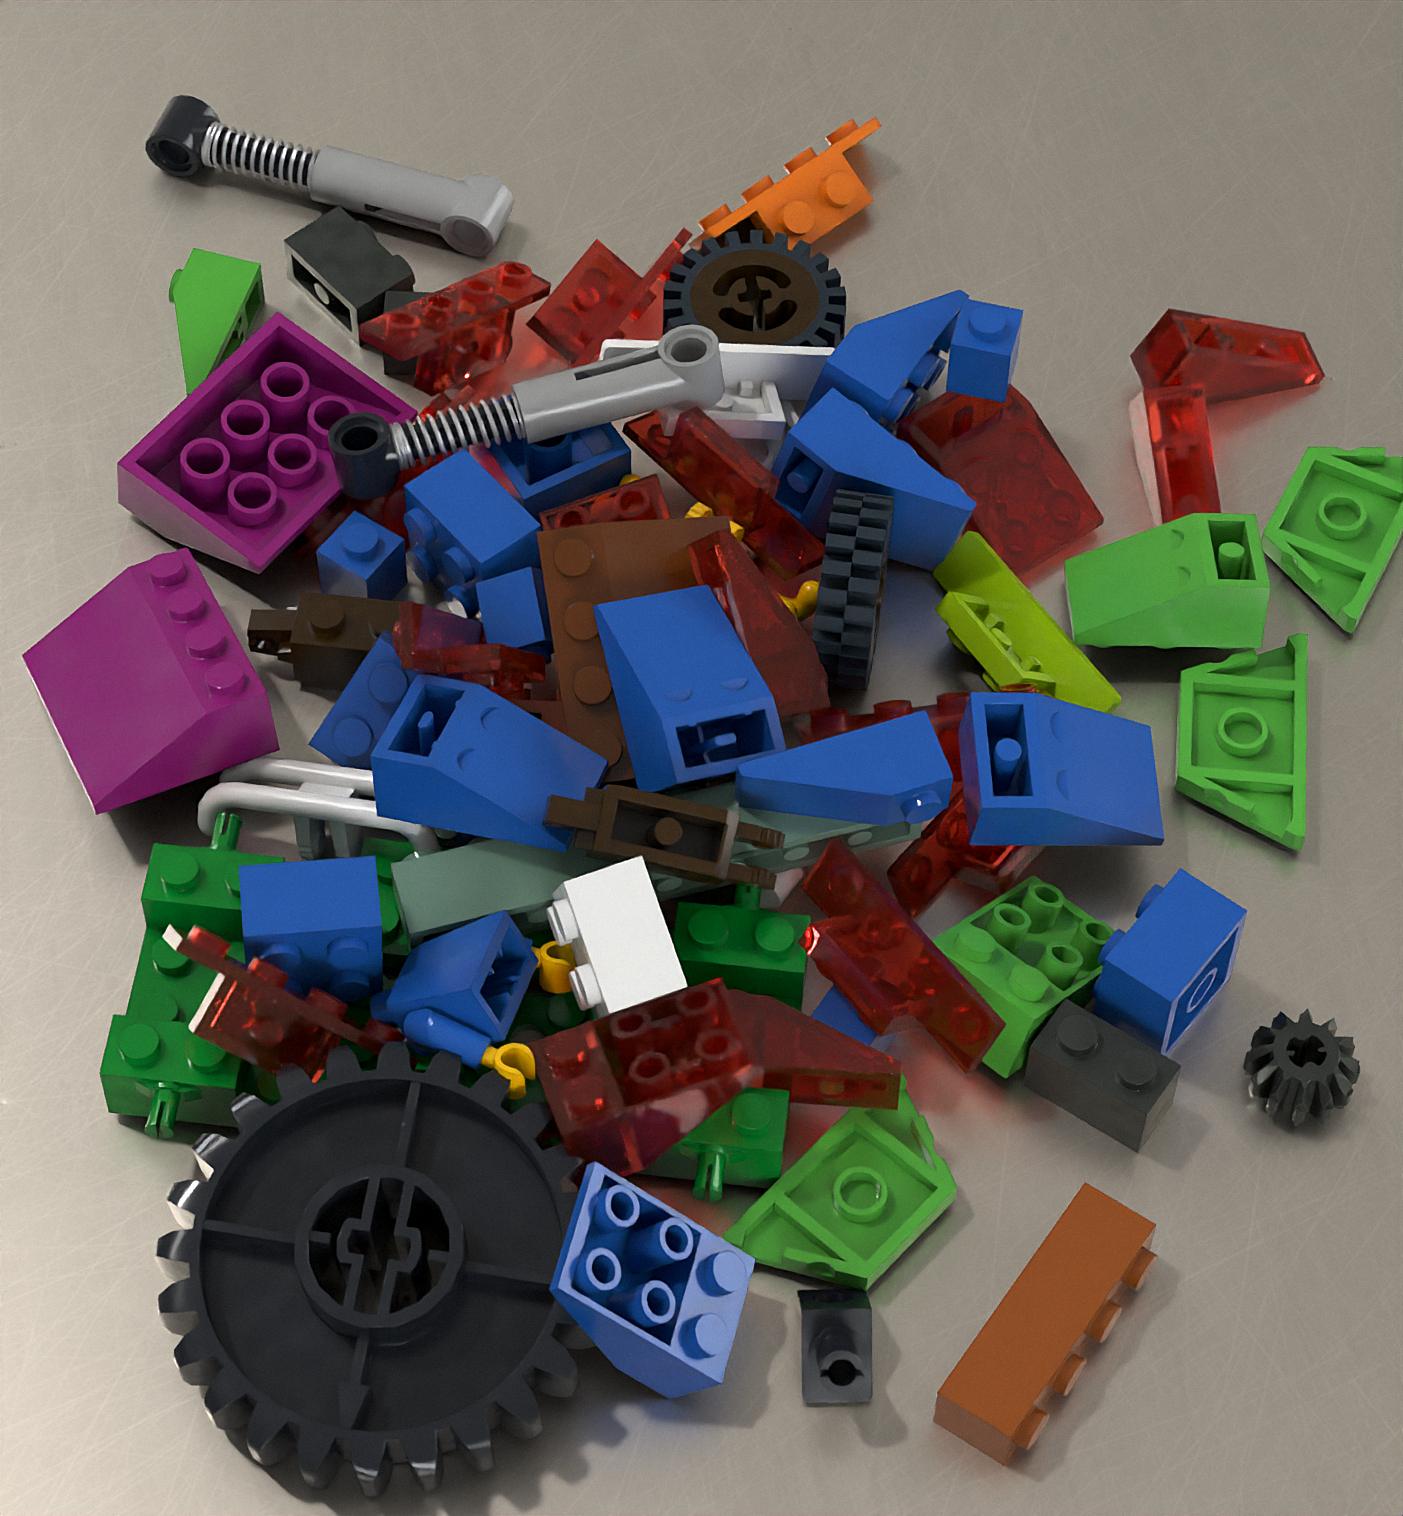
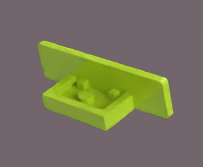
[933,531,1121,715]

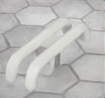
[197,756,458,860]

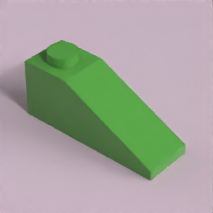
[169,248,265,396]

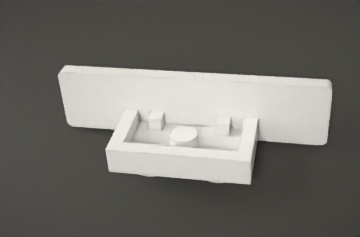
[598,339,835,440]

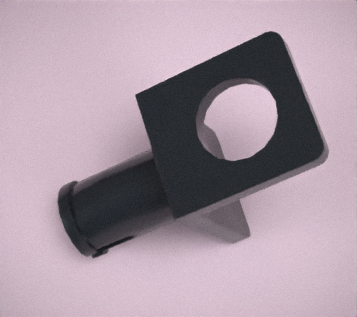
[797,1288,873,1403]

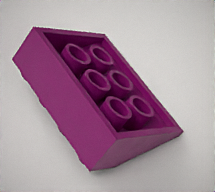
[117,312,418,574]
[22,547,280,815]

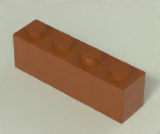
[933,1182,1158,1466]

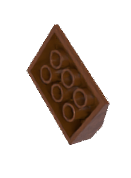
[537,515,751,789]

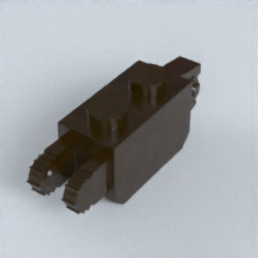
[247,592,476,691]
[542,784,786,890]

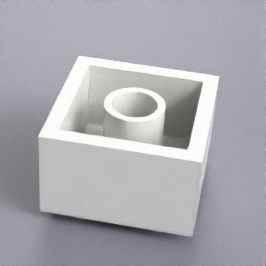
[546,855,688,1021]

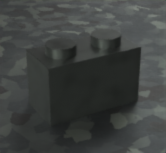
[283,206,416,347]
[1023,998,1182,1153]

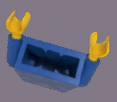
[370,910,576,1100]

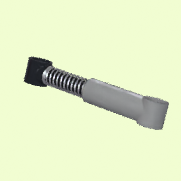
[145,95,514,257]
[328,325,725,500]

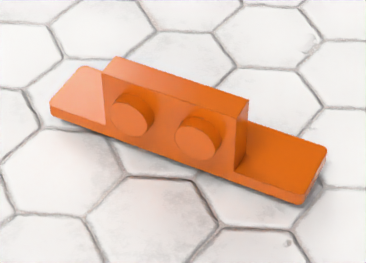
[688,117,882,252]

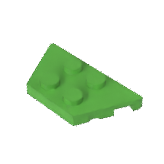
[1261,446,1403,633]
[1175,633,1308,850]
[721,1064,957,1291]

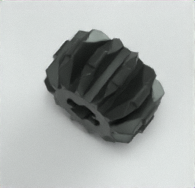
[1243,1008,1360,1127]

